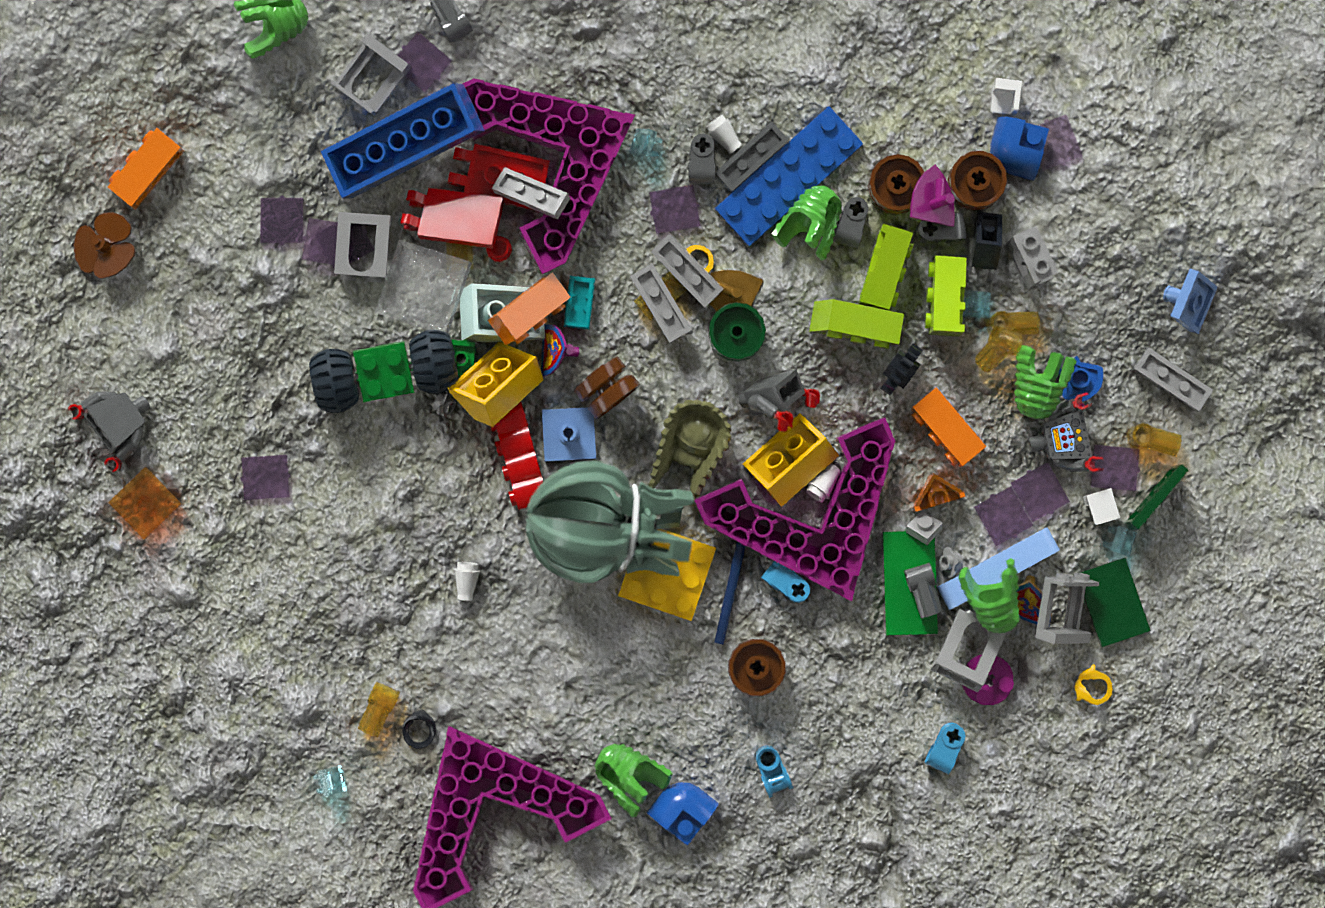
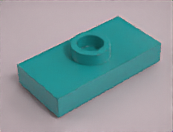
[564,275,595,330]

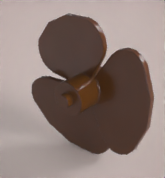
[73,212,136,279]

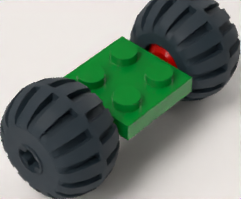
[309,330,458,413]

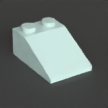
[459,284,545,342]

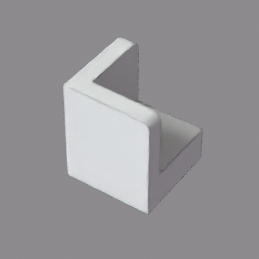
[990,78,1022,116]
[1083,488,1120,525]

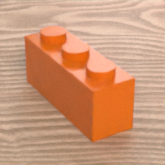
[108,128,184,210]
[487,272,570,345]
[911,387,987,468]

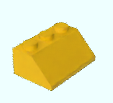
[448,342,544,427]
[743,413,839,507]

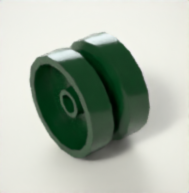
[708,302,766,362]

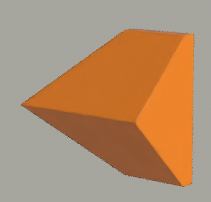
[912,473,965,512]

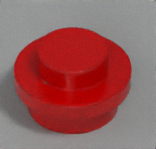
[486,236,512,262]

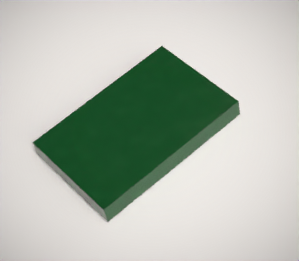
[1124,464,1189,531]
[1080,557,1151,648]

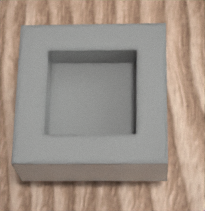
[906,510,943,545]

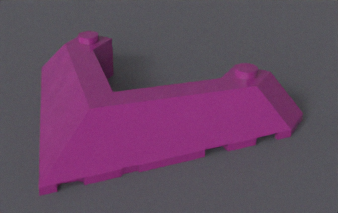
[463,78,635,275]
[694,417,895,601]
[413,726,612,908]

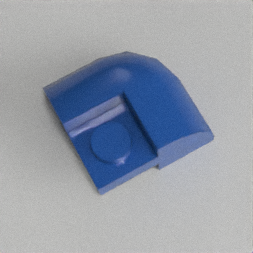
[990,117,1049,181]
[646,782,719,846]

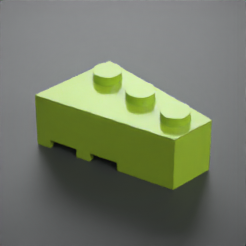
[858,224,913,311]
[925,256,967,337]
[809,299,904,349]

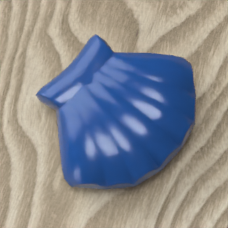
[1059,356,1103,402]

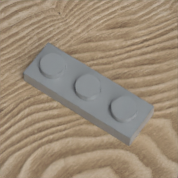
[492,167,570,219]
[651,233,724,308]
[630,263,692,343]
[1133,347,1213,412]

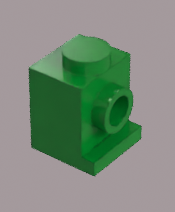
[451,340,477,378]

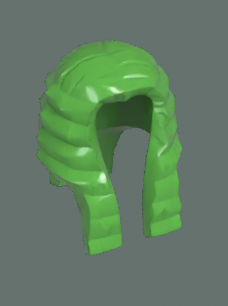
[233,0,308,58]
[772,186,842,260]
[1014,345,1077,419]
[958,558,1020,633]
[594,744,673,817]

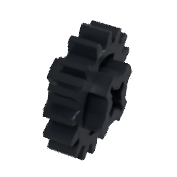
[880,343,923,395]

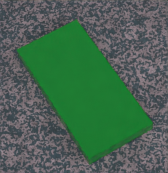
[882,531,938,635]

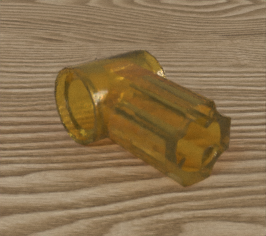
[986,311,1040,337]
[975,326,1023,373]
[1127,423,1182,457]
[358,682,400,738]

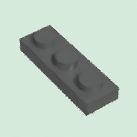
[715,122,789,193]

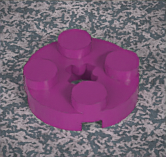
[962,654,1014,705]

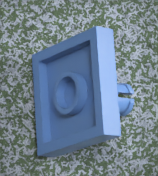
[1163,269,1218,334]
[542,407,596,462]

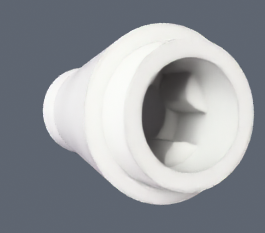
[706,114,742,154]
[806,464,841,503]
[454,562,480,601]

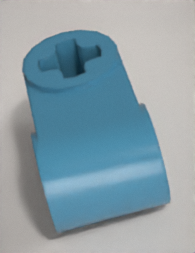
[761,561,810,603]
[925,722,965,774]
[755,745,793,798]

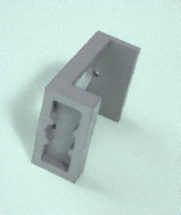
[331,33,412,116]
[334,212,392,283]
[1006,226,1059,290]
[1035,573,1099,644]
[930,609,1006,692]

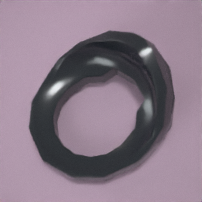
[402,710,436,749]

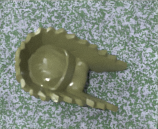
[648,400,731,506]

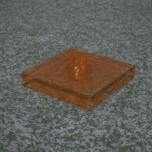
[108,467,182,540]

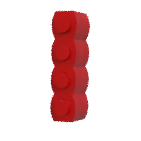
[490,402,543,510]

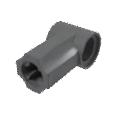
[429,0,473,43]
[904,563,942,618]

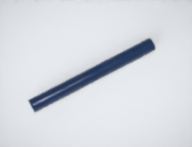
[714,542,746,645]

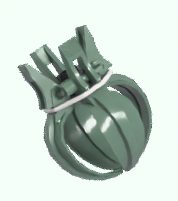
[526,461,694,583]

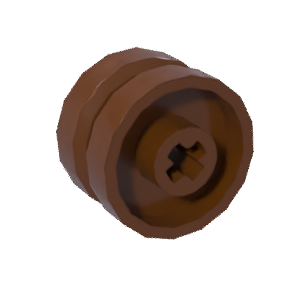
[947,151,1007,212]
[867,154,925,215]
[574,356,640,420]
[728,639,785,696]

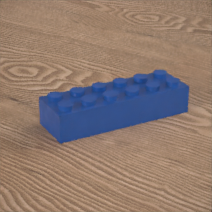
[321,83,485,198]

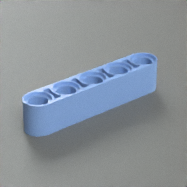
[937,527,1060,610]

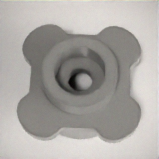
[433,391,456,417]
[939,547,963,578]

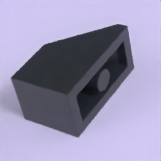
[971,211,1003,270]

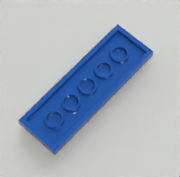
[715,106,864,247]

